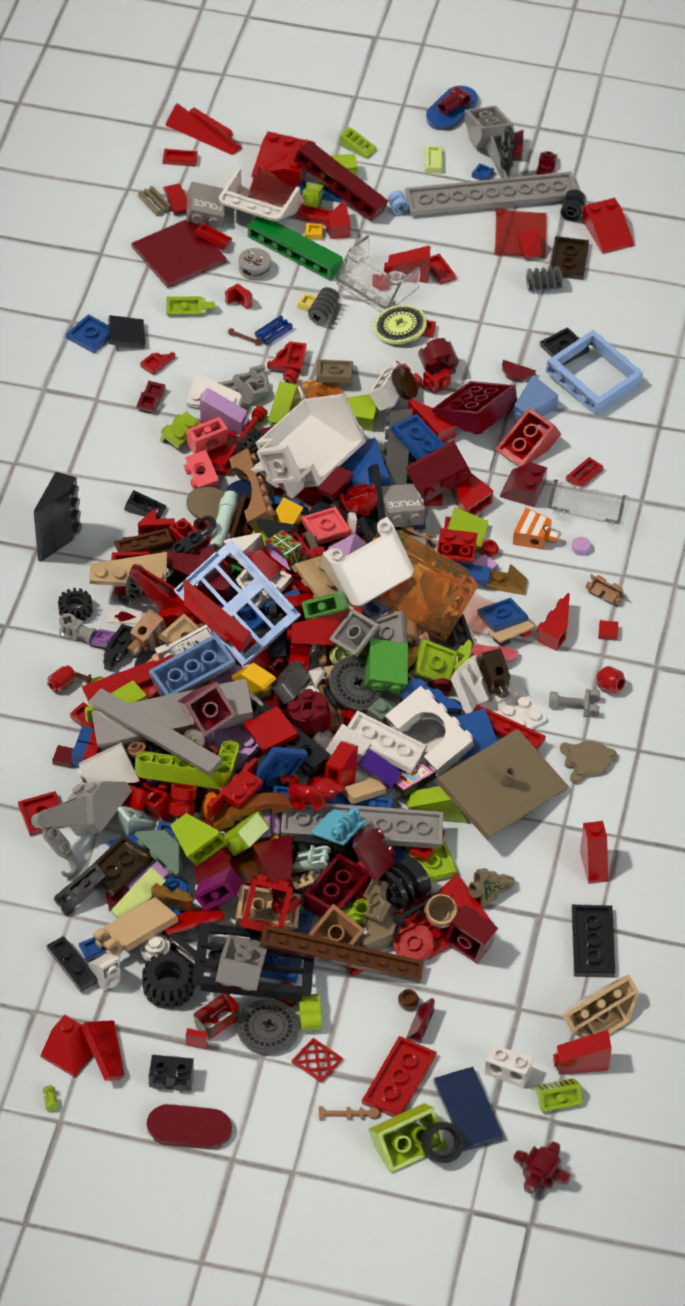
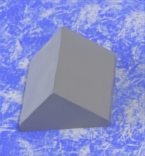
[329,609,380,657]

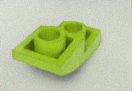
[453,640,472,672]

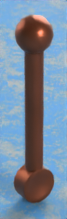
[228,328,262,346]

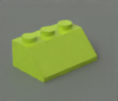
[368,1103,447,1173]

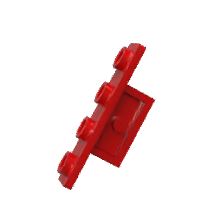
[207,758,263,819]

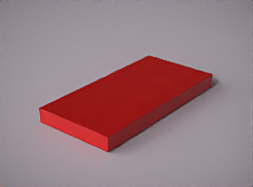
[362,1036,437,1117]

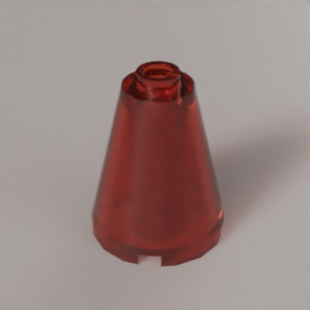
[248,166,295,204]

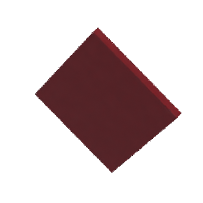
[131,219,227,288]

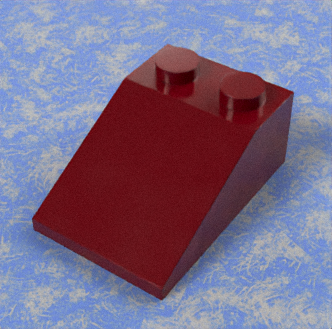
[353,824,396,882]

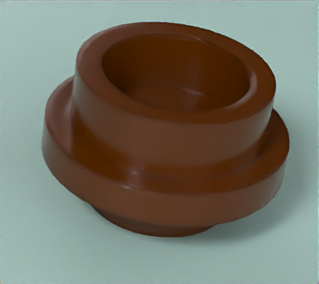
[398,989,419,1009]

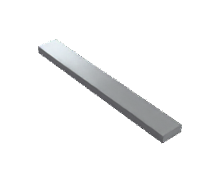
[89,688,222,776]

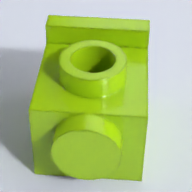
[302,182,324,208]

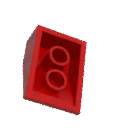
[582,197,634,254]
[495,408,561,467]

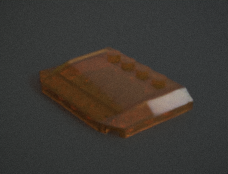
[372,530,478,642]

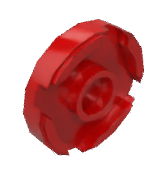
[394,923,435,961]

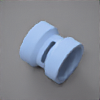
[388,191,409,215]

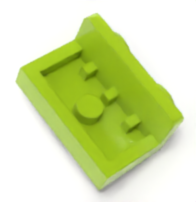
[160,411,201,449]

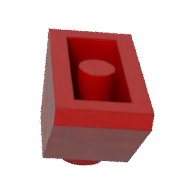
[325,201,351,239]

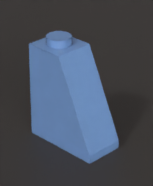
[513,375,558,421]

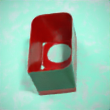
[193,994,240,1041]

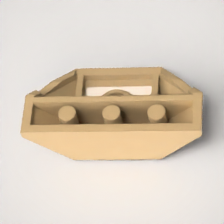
[562,975,639,1037]

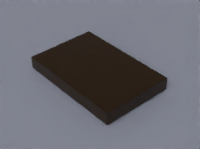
[550,236,589,280]
[93,835,154,898]

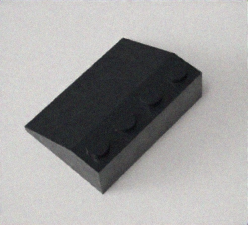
[33,472,82,562]

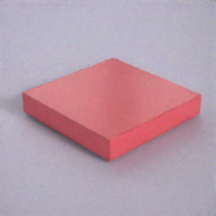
[301,507,351,545]

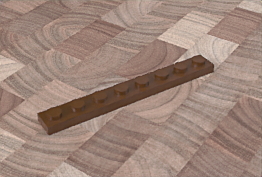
[259,925,424,982]

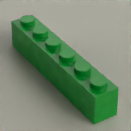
[248,216,343,281]

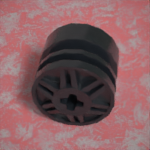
[379,856,432,910]

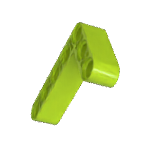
[135,741,239,789]

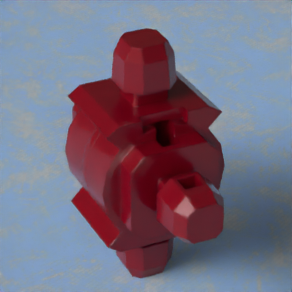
[513,1141,571,1194]

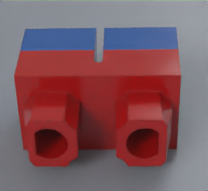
[71,726,100,768]

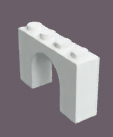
[385,686,474,777]

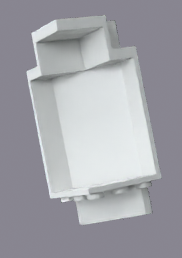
[251,394,366,499]

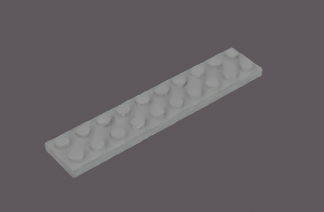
[405,171,576,216]

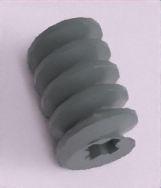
[526,266,563,290]
[308,287,340,325]

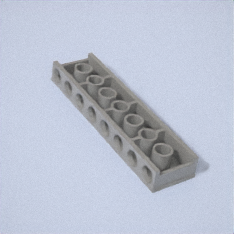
[92,679,253,752]

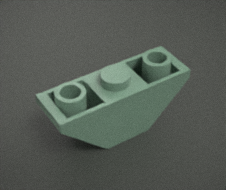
[135,830,184,877]

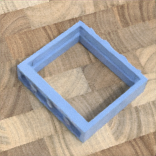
[545,330,643,415]

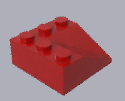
[251,131,316,187]

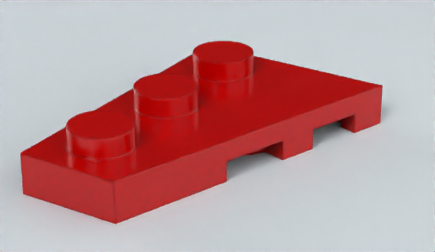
[434,873,490,920]
[80,1020,125,1081]

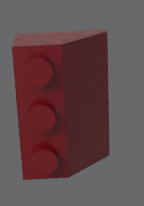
[405,440,473,503]
[303,853,371,917]

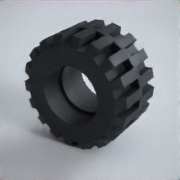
[142,952,195,1009]

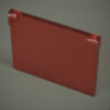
[494,208,547,258]

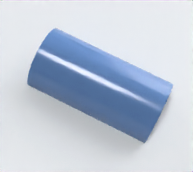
[149,634,236,696]

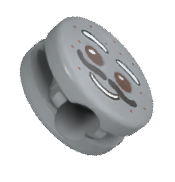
[239,248,271,280]

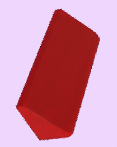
[162,906,225,935]

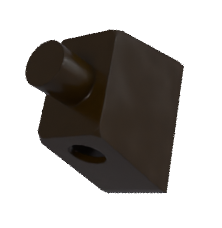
[479,648,510,698]

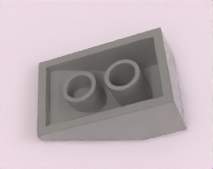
[216,934,267,991]

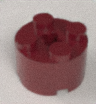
[418,338,459,376]
[288,689,332,736]

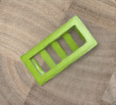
[340,127,376,158]

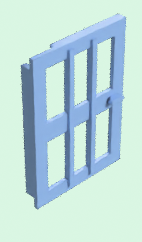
[174,540,301,667]

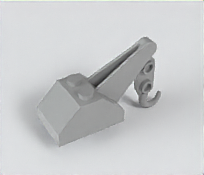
[31,781,133,878]

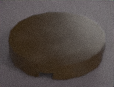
[392,365,418,400]

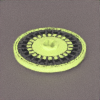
[374,305,427,344]

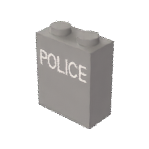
[187,181,224,229]
[381,484,425,527]

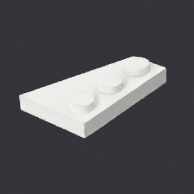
[186,373,243,408]

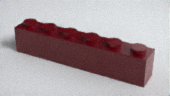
[294,140,389,221]

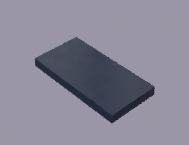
[433,1066,504,1152]

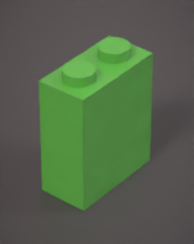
[365,638,408,694]

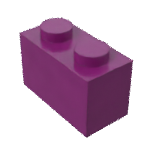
[193,867,243,911]

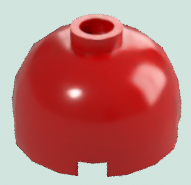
[340,483,378,517]

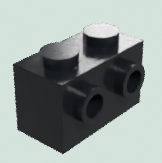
[148,1054,194,1092]

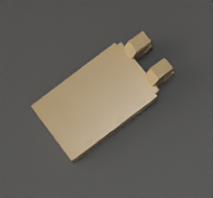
[93,897,179,955]

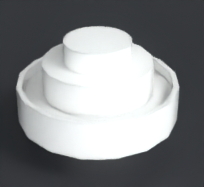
[140,934,170,961]

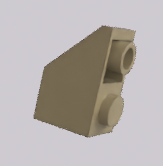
[360,915,398,951]

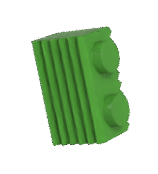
[302,592,349,620]

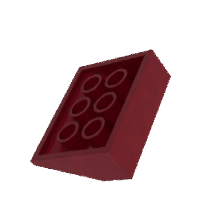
[432,381,517,435]

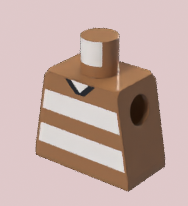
[127,609,166,656]

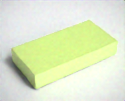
[425,146,442,173]

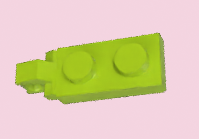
[166,296,215,314]

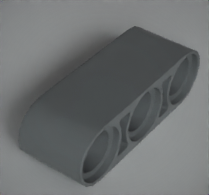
[272,660,310,704]

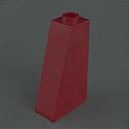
[194,817,241,885]
[252,836,294,900]

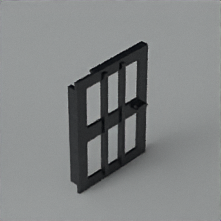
[192,923,314,1001]

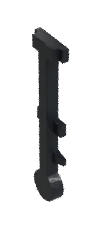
[393,893,434,925]

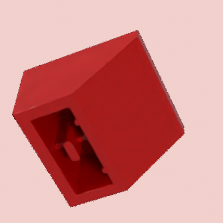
[436,528,478,563]

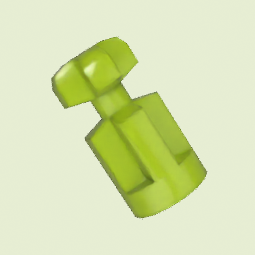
[43,1085,58,1112]

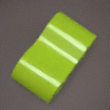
[299,994,322,1031]

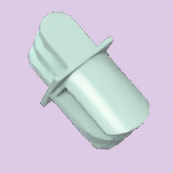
[294,845,331,873]

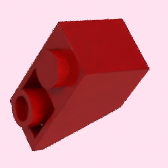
[325,741,358,786]

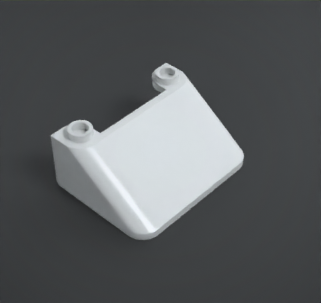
[219,168,300,221]
[322,517,414,607]

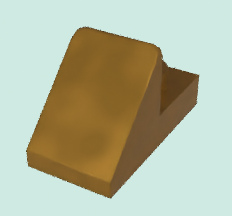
[487,564,527,595]

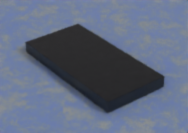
[571,904,615,977]

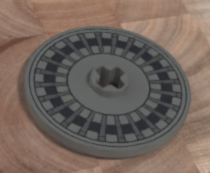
[329,657,385,712]
[237,999,300,1055]

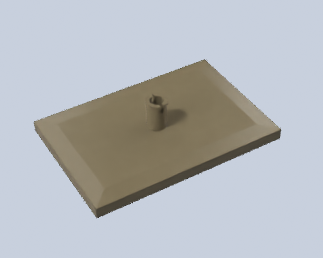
[435,729,569,840]

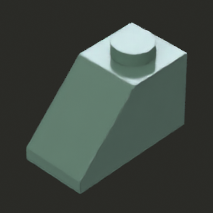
[367,698,400,727]

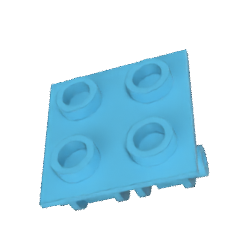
[310,808,366,846]

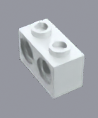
[485,1044,533,1088]

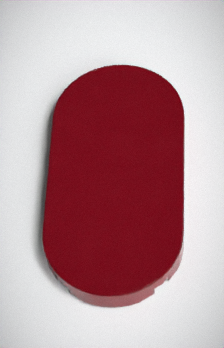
[147,1104,232,1149]

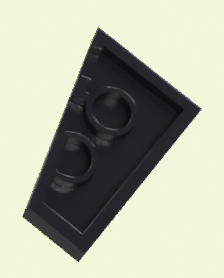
[293,835,359,863]

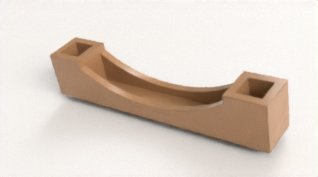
[229,448,276,533]

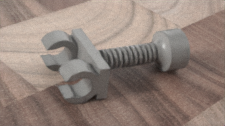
[549,688,601,718]

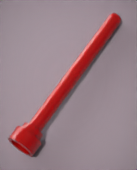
[221,406,268,467]

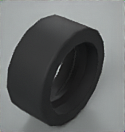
[421,1122,464,1163]

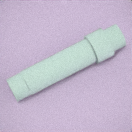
[209,491,238,552]

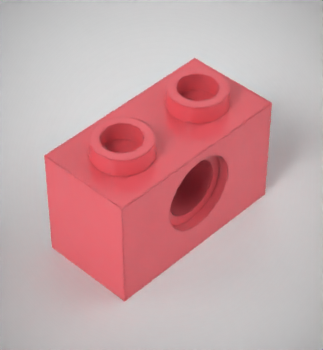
[187,417,228,454]
[184,450,220,490]

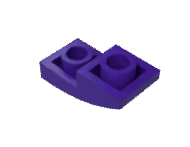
[356,749,402,789]

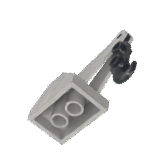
[465,106,514,178]

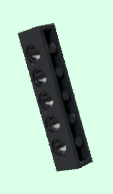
[248,689,331,779]

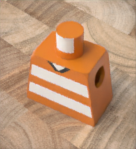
[513,508,559,549]

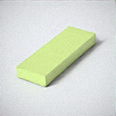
[110,867,166,919]

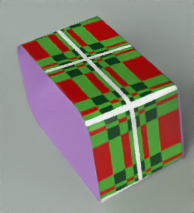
[265,530,306,570]

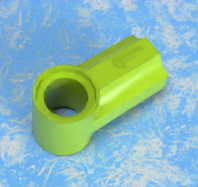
[342,899,369,925]

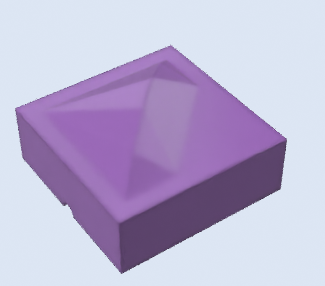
[90,629,116,648]

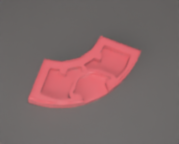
[471,644,519,661]

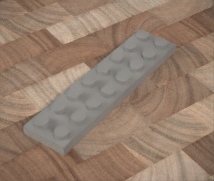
[280,801,443,849]

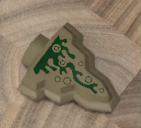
[469,868,515,908]

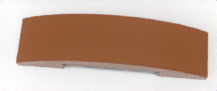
[211,793,292,830]

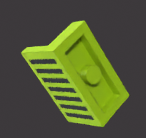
[533,1078,583,1112]

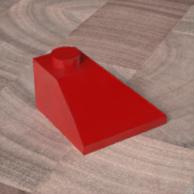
[40,1014,93,1078]

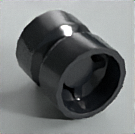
[560,189,587,222]

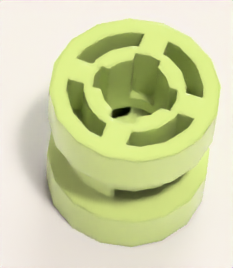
[329,646,351,664]

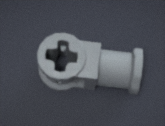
[59,613,97,644]

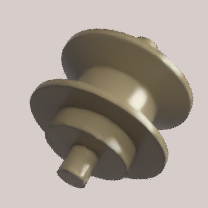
[183,729,205,746]

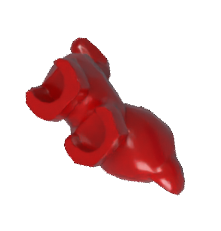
[279,775,345,810]

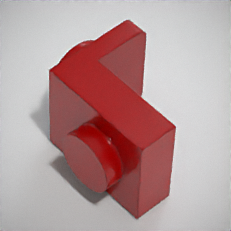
[225,283,252,309]
[423,368,451,394]

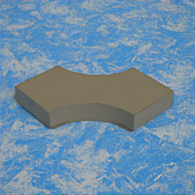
[363,880,391,922]

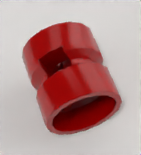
[169,783,197,817]

